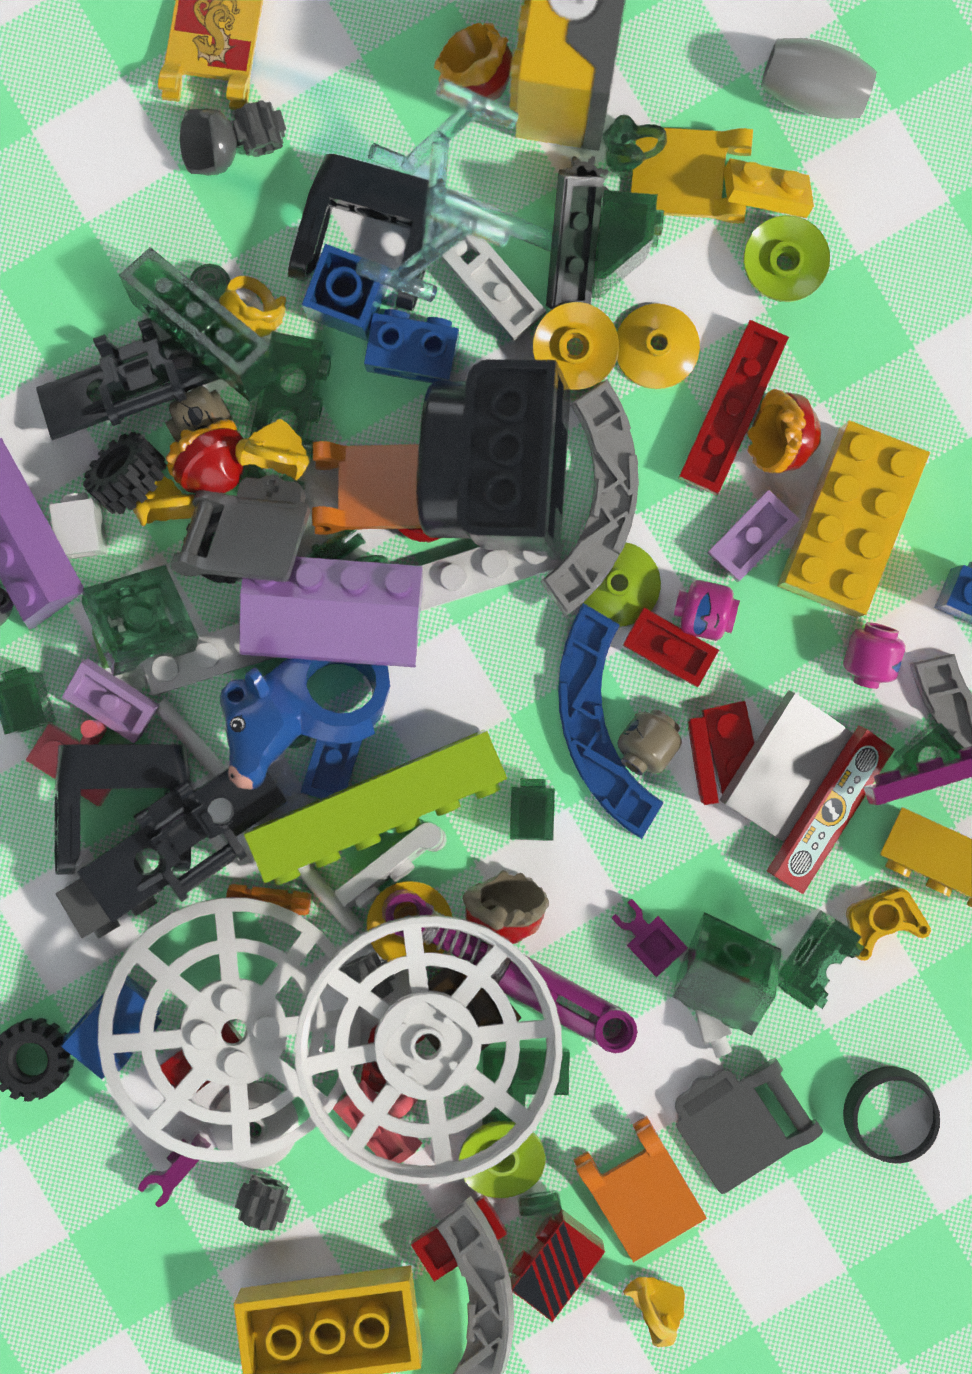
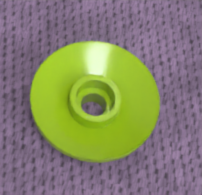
[743,215,830,302]
[581,542,661,627]
[459,1121,546,1198]

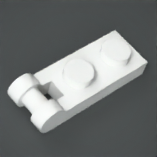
[436,222,546,342]
[334,823,447,909]

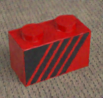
[509,1209,605,1322]

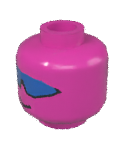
[674,580,740,641]
[843,622,906,689]

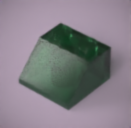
[592,190,664,299]
[672,912,782,1036]

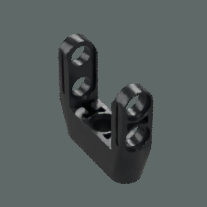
[288,154,444,312]
[54,744,191,875]

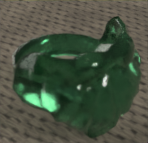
[603,114,667,178]

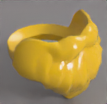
[220,276,287,341]
[236,419,309,480]
[133,476,196,526]
[623,1277,685,1347]

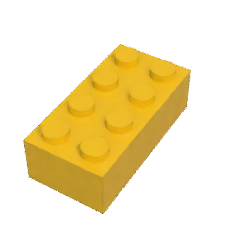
[777,420,931,618]
[234,1265,423,1374]

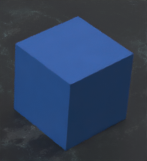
[302,244,390,341]

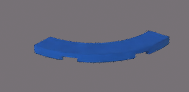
[558,603,664,840]

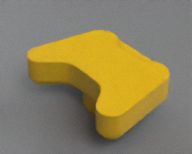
[846,887,931,961]

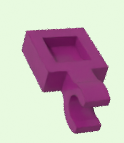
[138,1133,211,1208]

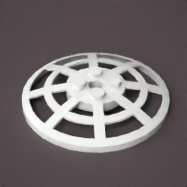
[98,897,361,1162]
[294,915,562,1184]

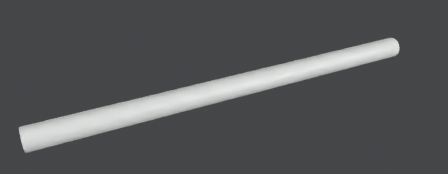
[156,698,363,936]

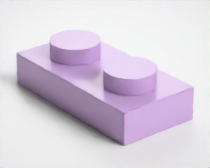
[707,490,800,583]
[62,658,160,744]

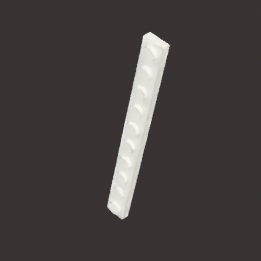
[139,547,561,696]

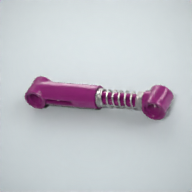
[382,889,638,1054]

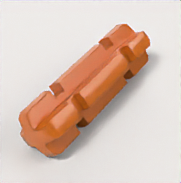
[226,884,311,916]

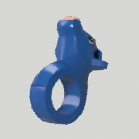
[220,658,390,789]

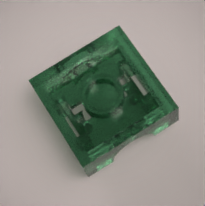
[82,564,198,676]
[772,910,864,1011]

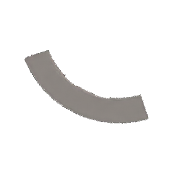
[540,379,639,617]
[909,653,972,750]
[435,1196,514,1374]

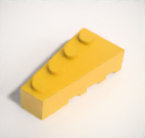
[880,807,972,908]

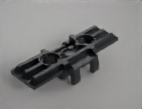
[36,318,247,440]
[76,768,287,923]

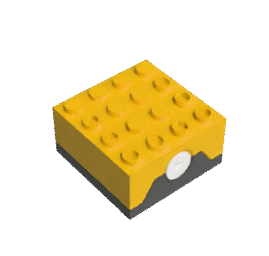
[509,0,625,151]

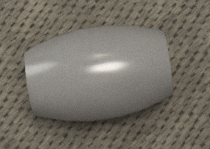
[761,38,877,119]

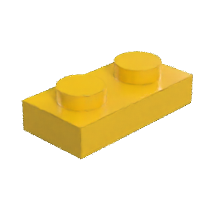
[723,158,814,218]

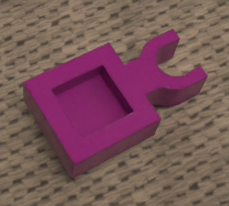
[611,899,688,978]

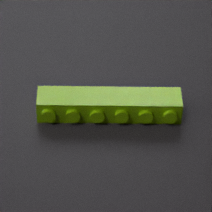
[244,729,508,885]

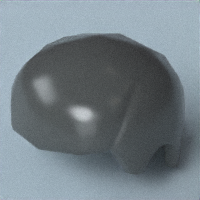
[179,108,237,176]

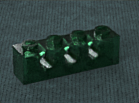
[119,247,281,402]
[241,331,332,491]

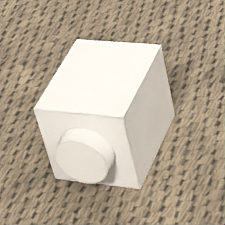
[49,493,108,560]

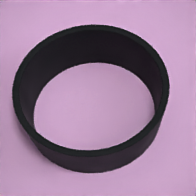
[843,1066,940,1164]

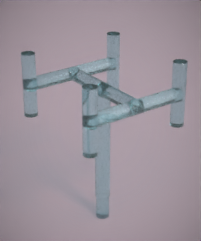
[356,78,553,302]

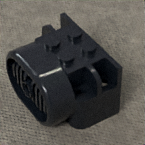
[416,359,571,560]

